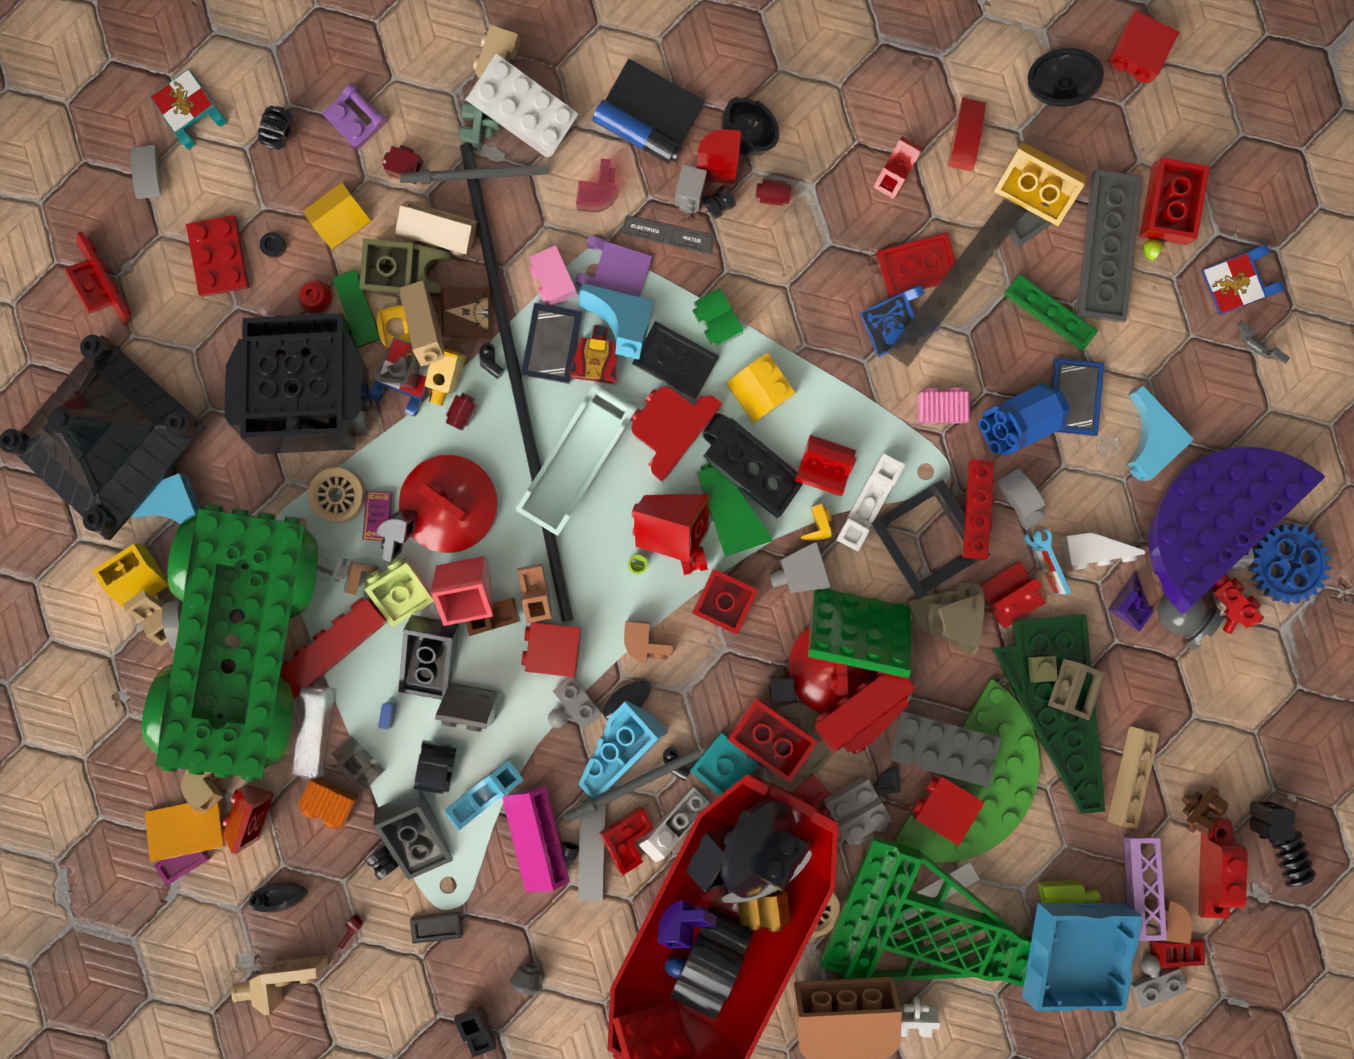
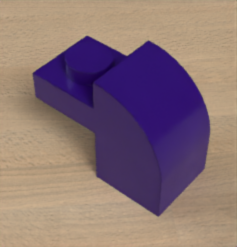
[657,901,717,949]

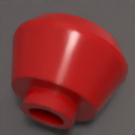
[298,280,332,313]

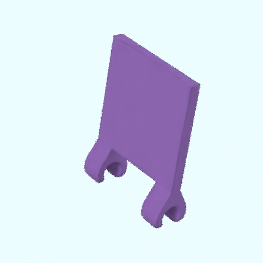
[576,236,652,297]

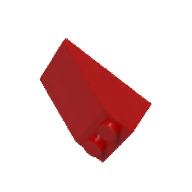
[223,784,274,854]

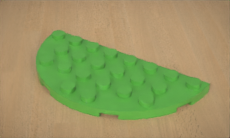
[892,678,1040,863]

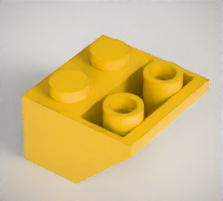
[92,544,169,609]

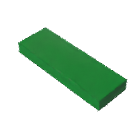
[333,270,380,348]

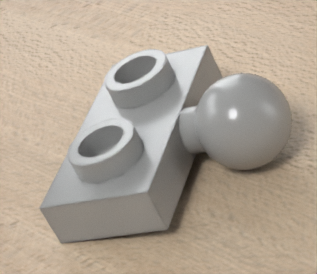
[548,677,602,730]
[1131,955,1188,1009]

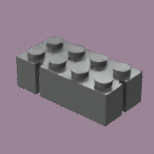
[890,712,1001,787]

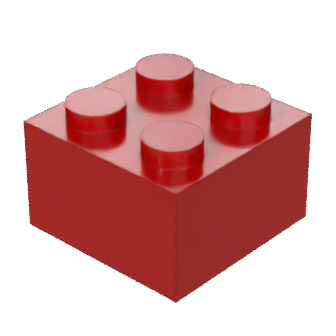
[692,568,758,635]

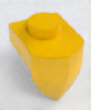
[801,504,832,540]

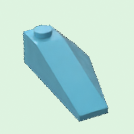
[578,701,669,799]

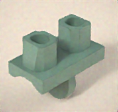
[459,103,500,150]

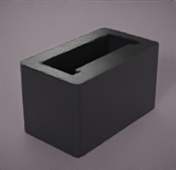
[768,675,795,702]

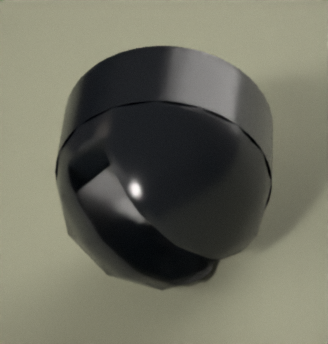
[561,841,579,863]

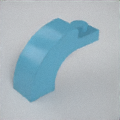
[443,760,523,831]

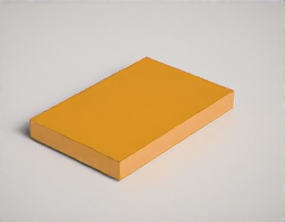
[145,801,226,862]

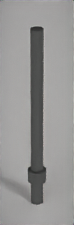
[399,165,548,184]
[565,748,703,822]

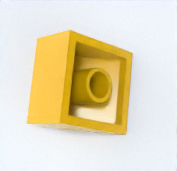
[726,353,796,423]

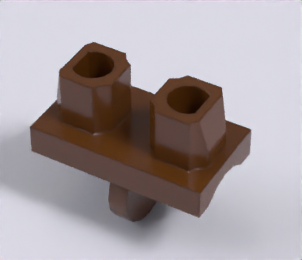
[1182,786,1229,835]

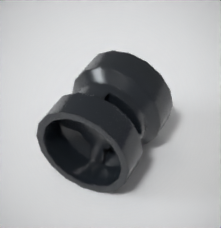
[703,185,736,219]
[365,845,399,880]

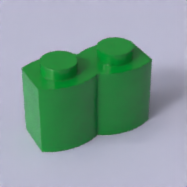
[692,288,743,348]

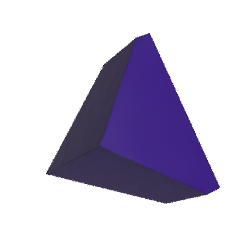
[1108,570,1153,632]

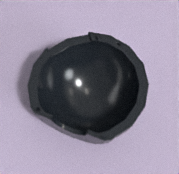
[721,96,779,156]

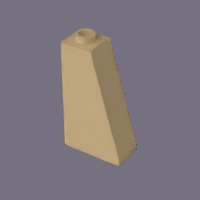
[399,280,445,367]

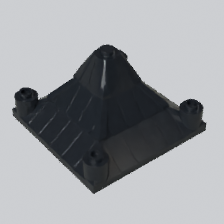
[0,334,207,540]

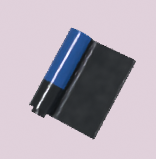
[592,58,705,164]

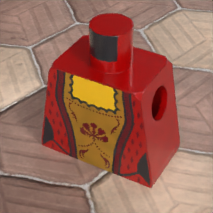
[569,325,617,385]

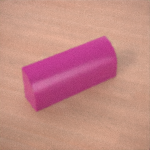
[502,786,570,892]

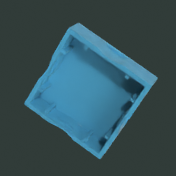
[1022,903,1143,1012]

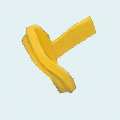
[377,305,411,349]

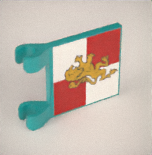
[149,69,227,150]

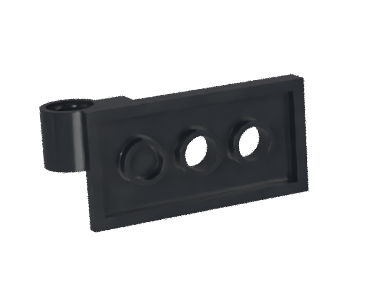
[702,413,803,518]

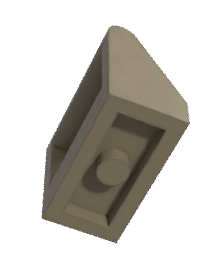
[1048,659,1105,720]

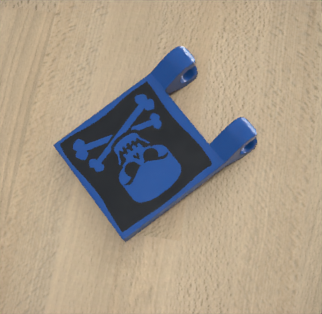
[859,285,939,357]

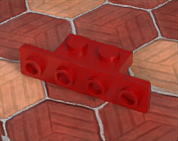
[65,231,131,326]
[962,459,994,560]

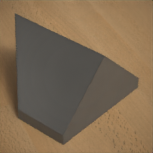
[374,350,420,389]

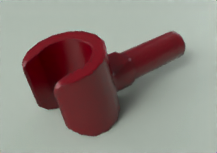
[338,914,363,949]

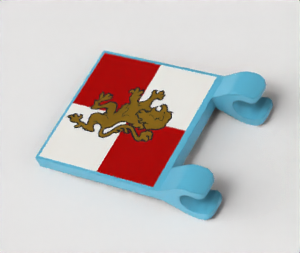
[1023,529,1071,595]

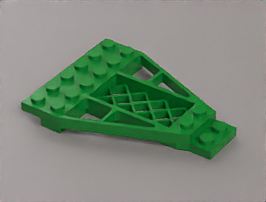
[819,836,1032,987]

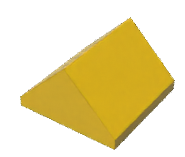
[303,182,372,250]

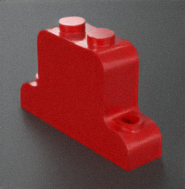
[630,387,723,483]
[1198,817,1248,919]

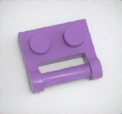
[322,83,387,150]

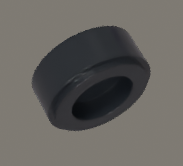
[260,232,286,258]

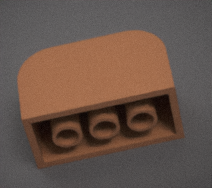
[794,977,902,1059]

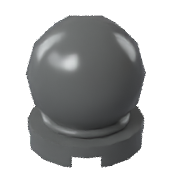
[1157,595,1224,650]

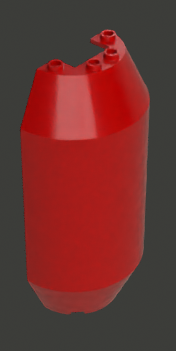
[607,774,838,1059]

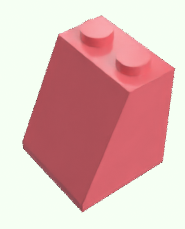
[431,556,493,626]

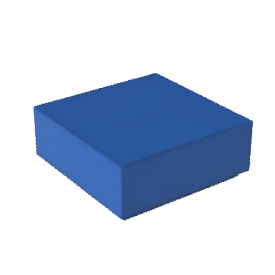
[378,701,396,729]

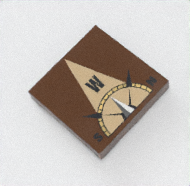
[441,286,491,339]

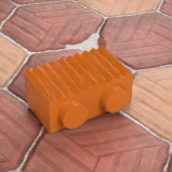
[297,777,358,829]

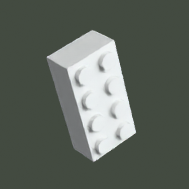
[465,53,578,158]

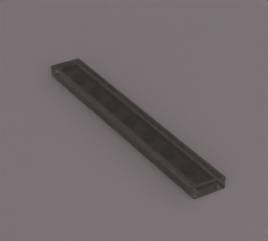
[888,199,1025,367]

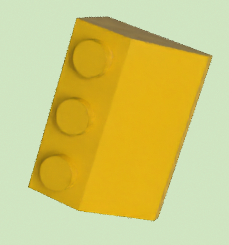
[994,141,1086,226]

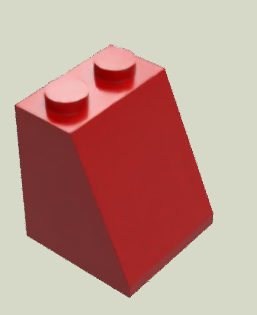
[631,494,709,563]

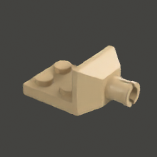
[231,955,329,1016]

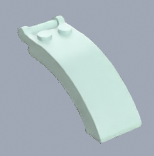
[515,380,638,536]

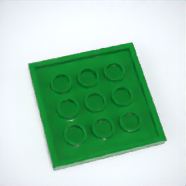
[808,588,911,678]

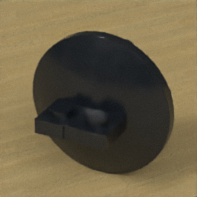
[721,798,811,898]

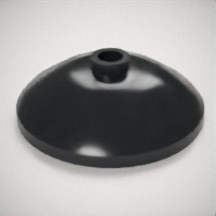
[1028,48,1104,107]

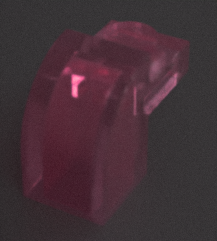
[576,158,619,212]

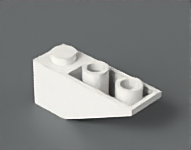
[1061,533,1145,570]
[639,787,711,862]

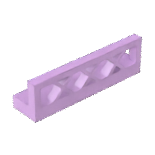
[1123,837,1167,941]

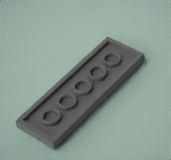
[1076,169,1142,323]

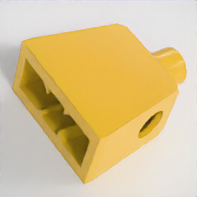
[425,348,467,406]

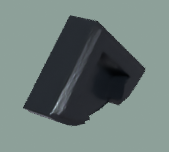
[874,767,900,794]

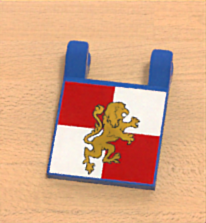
[1202,245,1284,316]
[369,337,430,416]

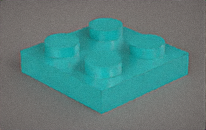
[690,732,759,796]

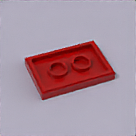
[876,232,960,298]

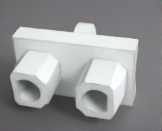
[900,997,940,1037]

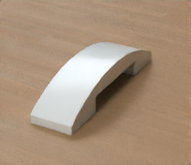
[836,453,905,551]

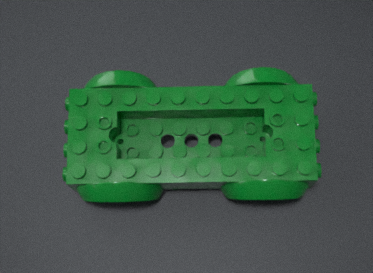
[142,504,318,781]

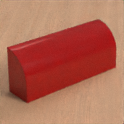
[697,129,741,184]

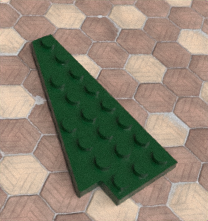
[991,614,1106,814]

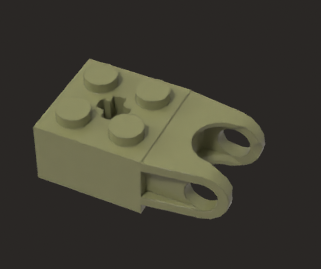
[360,239,451,295]

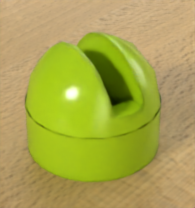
[1142,239,1165,261]
[628,553,648,574]

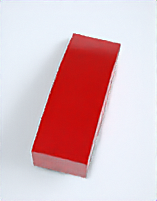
[947,97,986,171]

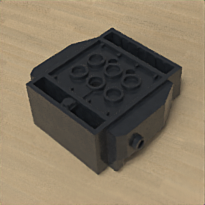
[225,313,372,454]

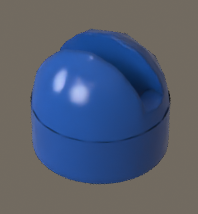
[665,956,685,979]

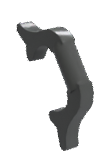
[1237,320,1290,364]

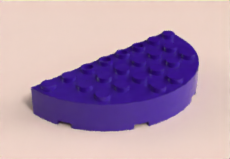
[1149,447,1326,615]

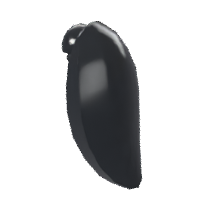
[603,681,651,721]
[248,882,307,913]

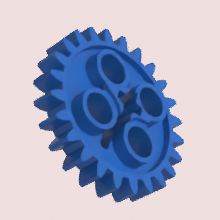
[1248,524,1332,604]

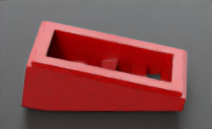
[1150,939,1205,968]

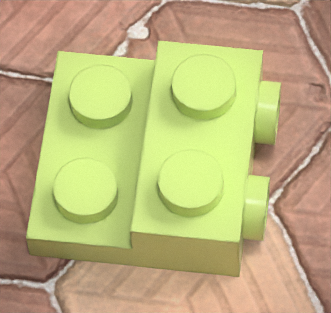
[364,557,434,628]

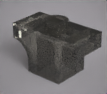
[332,736,385,789]

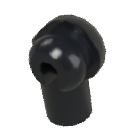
[479,343,505,379]
[663,747,691,781]

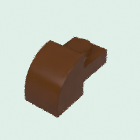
[466,598,521,636]

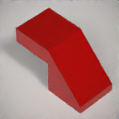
[873,136,923,199]

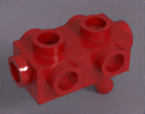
[1211,574,1264,634]

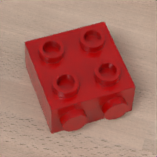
[1107,10,1179,84]
[521,622,582,677]
[912,773,985,846]

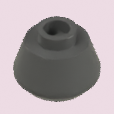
[509,963,543,995]

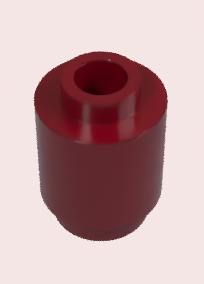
[755,179,792,206]
[445,392,478,431]

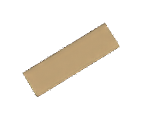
[1108,726,1160,829]

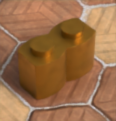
[738,891,791,931]

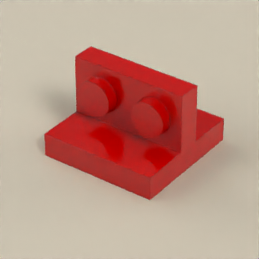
[795,435,857,496]
[980,561,1046,629]

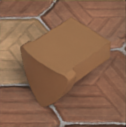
[343,561,378,595]

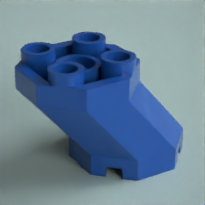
[978,382,1070,456]

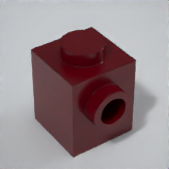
[383,145,424,184]

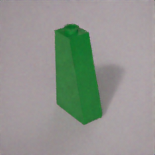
[697,463,772,557]

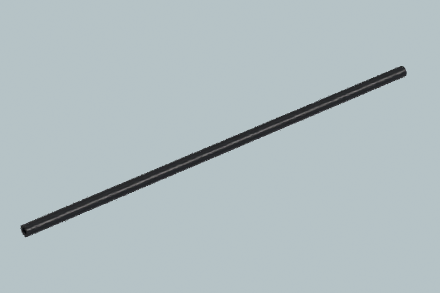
[460,143,574,622]

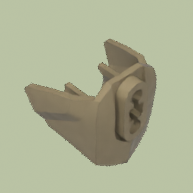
[907,582,984,656]

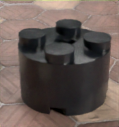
[413,740,457,794]

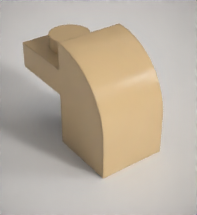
[123,590,168,646]
[181,770,223,813]

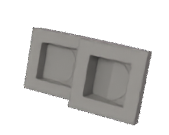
[131,145,162,199]

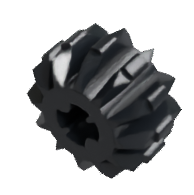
[258,105,293,150]

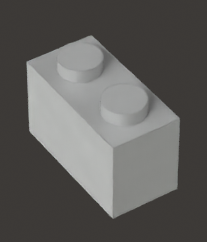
[675,165,707,213]

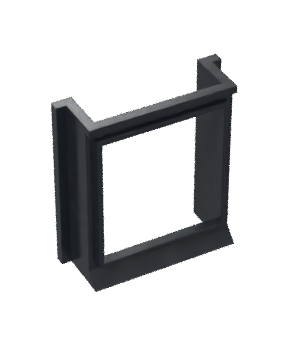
[871,479,990,600]

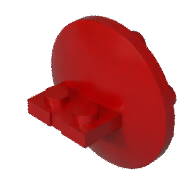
[399,455,498,553]
[788,626,878,714]

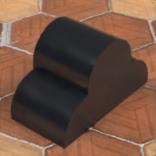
[669,904,754,1019]

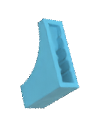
[579,283,654,360]
[1127,386,1194,481]
[132,473,200,524]

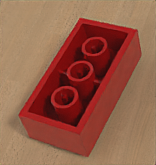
[814,672,916,755]

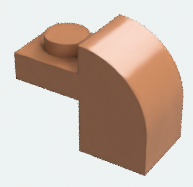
[517,563,552,623]
[624,621,673,663]
[1144,896,1192,944]

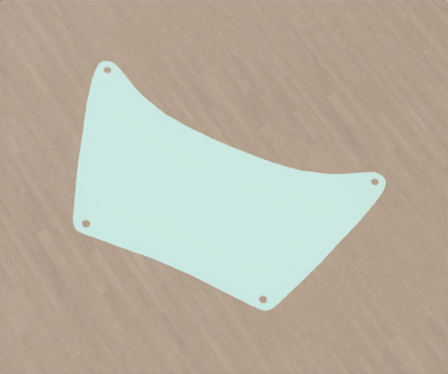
[276,249,951,910]

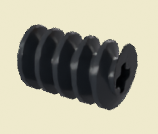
[1272,830,1316,887]

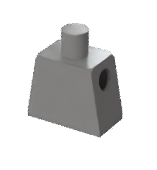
[769,542,831,593]

